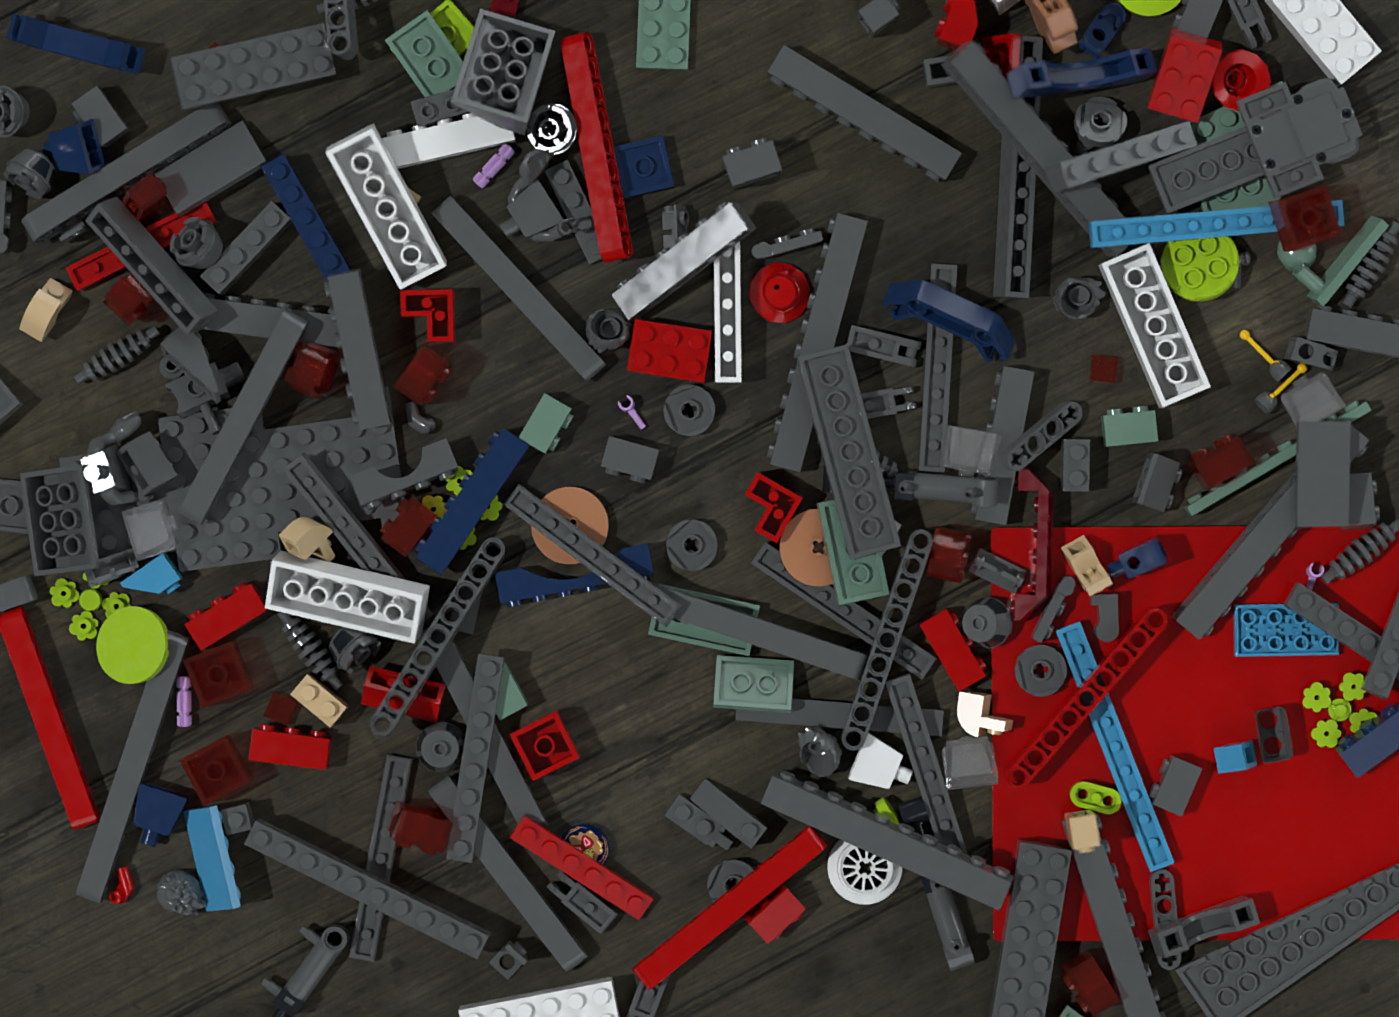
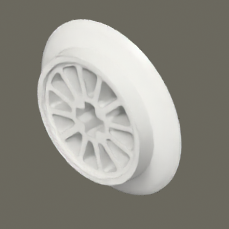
[827,840,902,905]

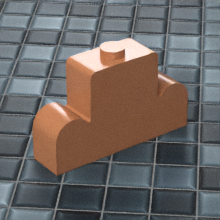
[1023,0,1078,54]

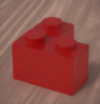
[400,289,456,343]
[744,472,803,543]

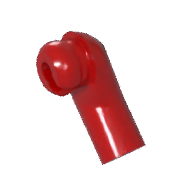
[109,866,134,904]

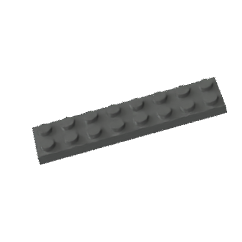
[796,344,901,560]

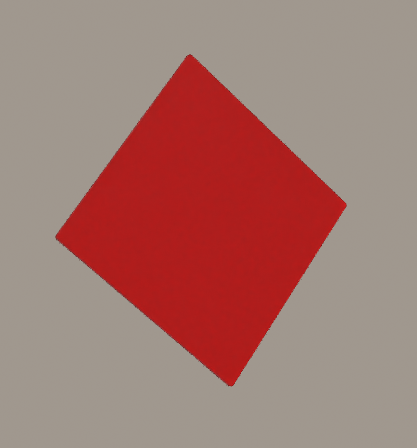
[991,525,1399,941]

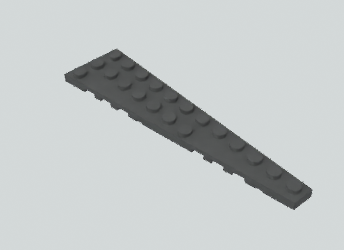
[1174,862,1399,1017]

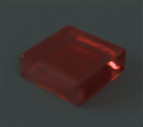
[1089,355,1118,383]
[263,692,298,726]

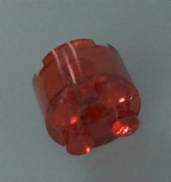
[102,270,156,325]
[285,341,339,400]
[926,527,972,584]

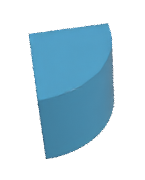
[1213,740,1257,774]

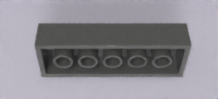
[169,23,336,111]

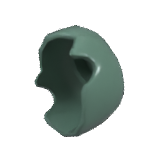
[1277,230,1317,272]

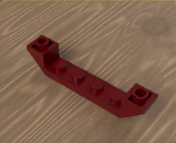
[1011,466,1054,622]

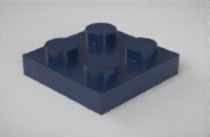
[614,135,675,199]

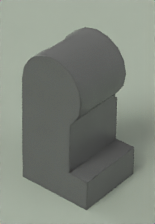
[1284,337,1339,371]
[1089,593,1119,642]

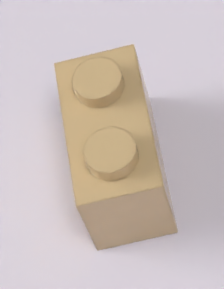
[290,673,350,727]
[1064,810,1100,853]

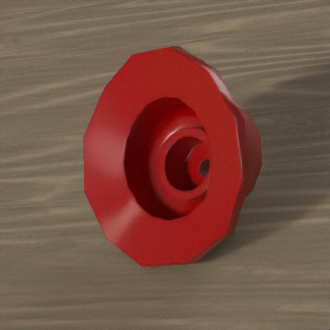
[1211,49,1271,111]
[749,262,810,323]

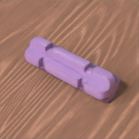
[473,143,515,188]
[176,676,192,727]

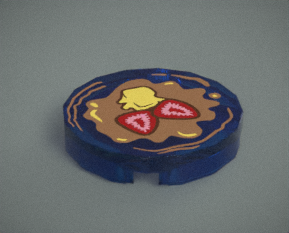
[562,824,610,865]

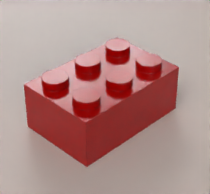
[1148,28,1222,123]
[627,319,712,383]

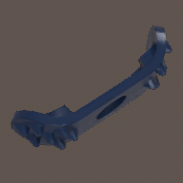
[1078,2,1126,59]

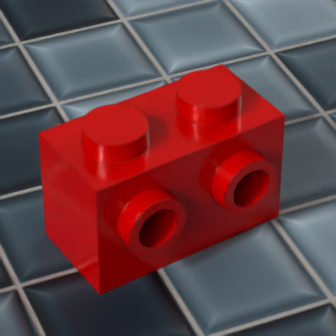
[743,883,806,944]

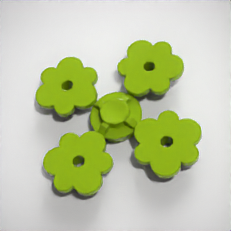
[419,466,502,550]
[50,573,131,641]
[1302,672,1377,748]

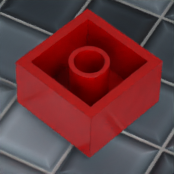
[510,709,580,781]

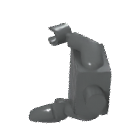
[500,149,578,242]
[81,412,154,505]

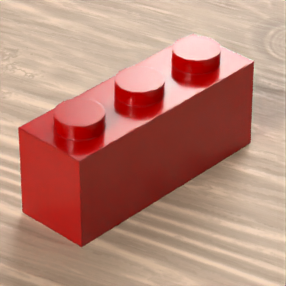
[184,582,269,651]
[918,608,987,692]
[361,666,446,723]
[249,724,332,770]

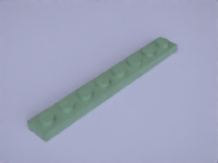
[1184,400,1371,516]

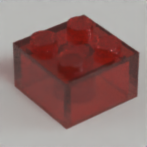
[1268,185,1342,252]
[394,344,453,406]
[1187,434,1255,489]
[183,640,254,709]
[179,734,253,806]
[386,801,453,855]
[1061,950,1120,1017]

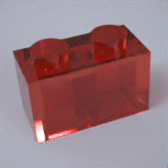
[122,173,168,223]
[380,497,437,557]

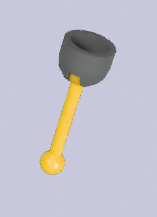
[1240,330,1292,383]
[1254,363,1307,414]

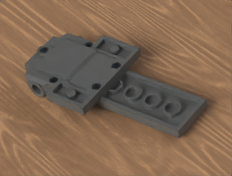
[1147,79,1363,214]

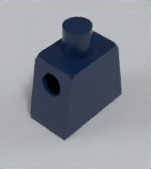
[43,119,106,174]
[1106,535,1168,579]
[134,782,190,847]

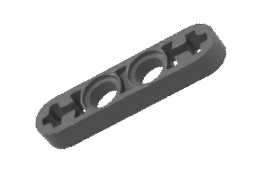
[1001,401,1082,471]
[1149,868,1181,970]

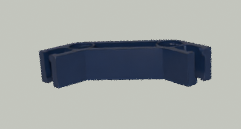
[6,14,146,74]
[883,280,1015,362]

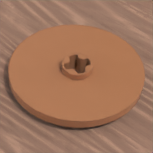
[531,487,609,565]
[779,509,833,587]

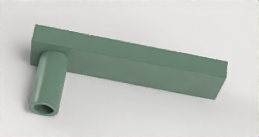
[1292,216,1389,307]

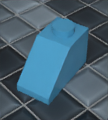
[120,553,183,594]

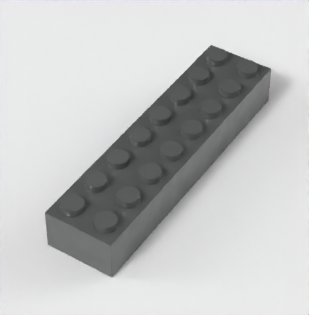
[989,839,1072,1017]

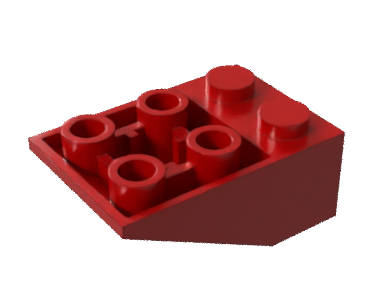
[934,0,978,51]

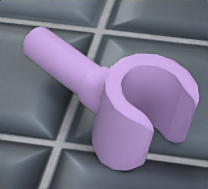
[618,395,646,429]
[1306,563,1324,591]

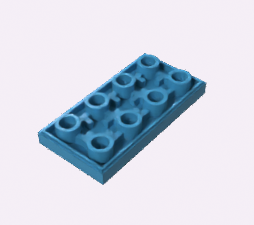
[1233,603,1339,657]
[183,805,241,912]

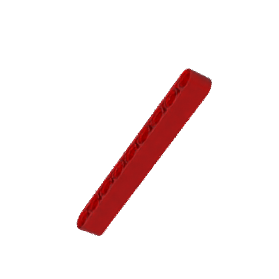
[561,31,633,263]
[0,606,100,830]
[1005,607,1168,790]
[632,826,828,990]

